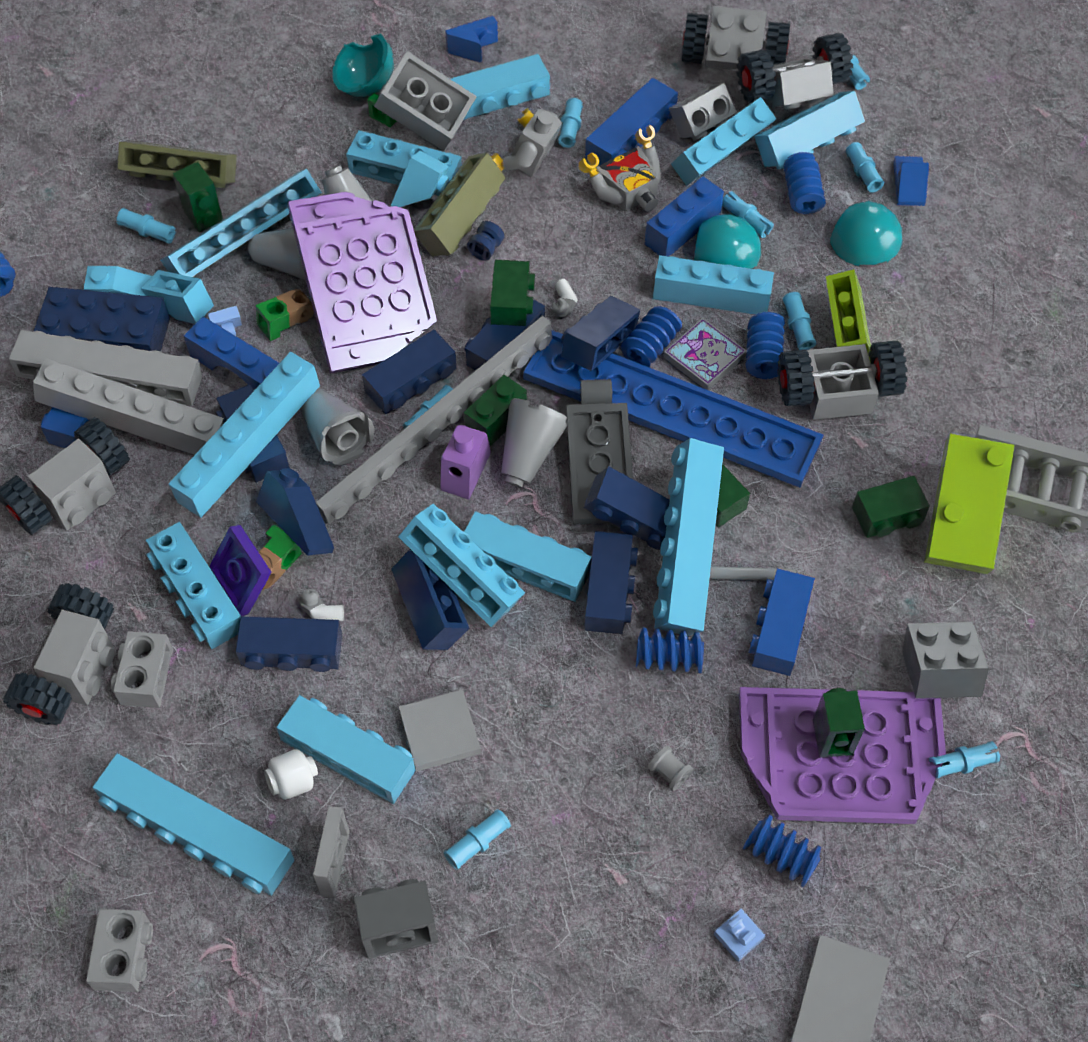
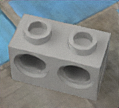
[669,83,736,140]
[111,631,173,708]
[86,909,153,992]

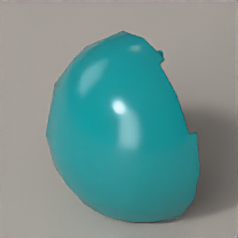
[332,33,394,97]
[830,201,902,266]
[694,214,761,269]

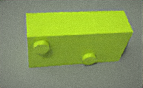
[924,434,1015,574]

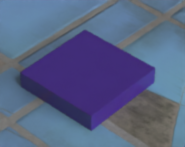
[209,525,272,616]

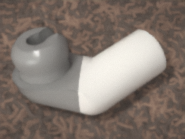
[552,279,577,317]
[300,589,344,621]

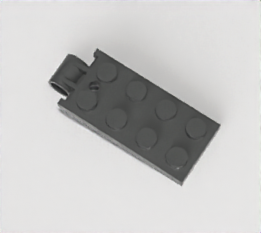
[566,379,633,524]

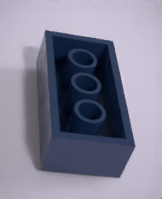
[34,286,170,352]

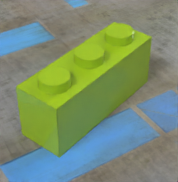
[825,269,871,360]

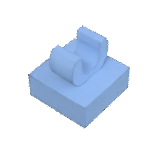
[208,306,242,337]
[714,909,766,962]

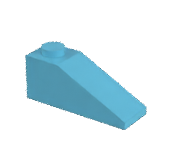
[84,266,152,296]

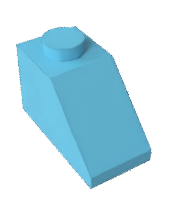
[391,151,449,207]
[141,270,214,324]

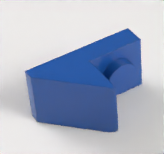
[445,16,498,62]
[893,156,929,206]

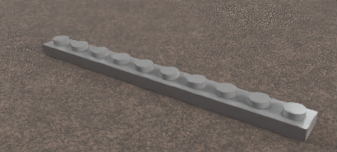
[316,316,552,525]

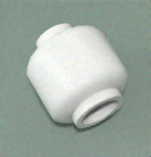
[264,749,318,800]

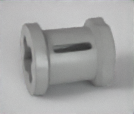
[648,745,694,791]

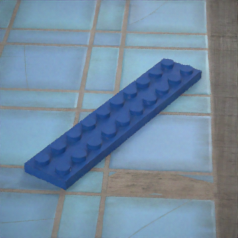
[523,330,824,488]

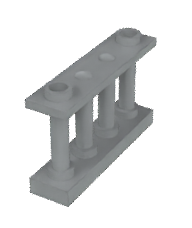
[974,425,1088,533]

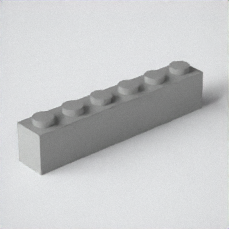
[9,330,202,406]
[33,358,224,455]

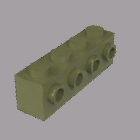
[118,140,237,188]
[414,152,506,257]

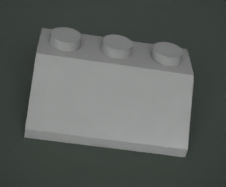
[374,51,477,151]

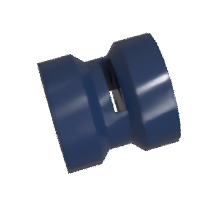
[467,221,505,261]

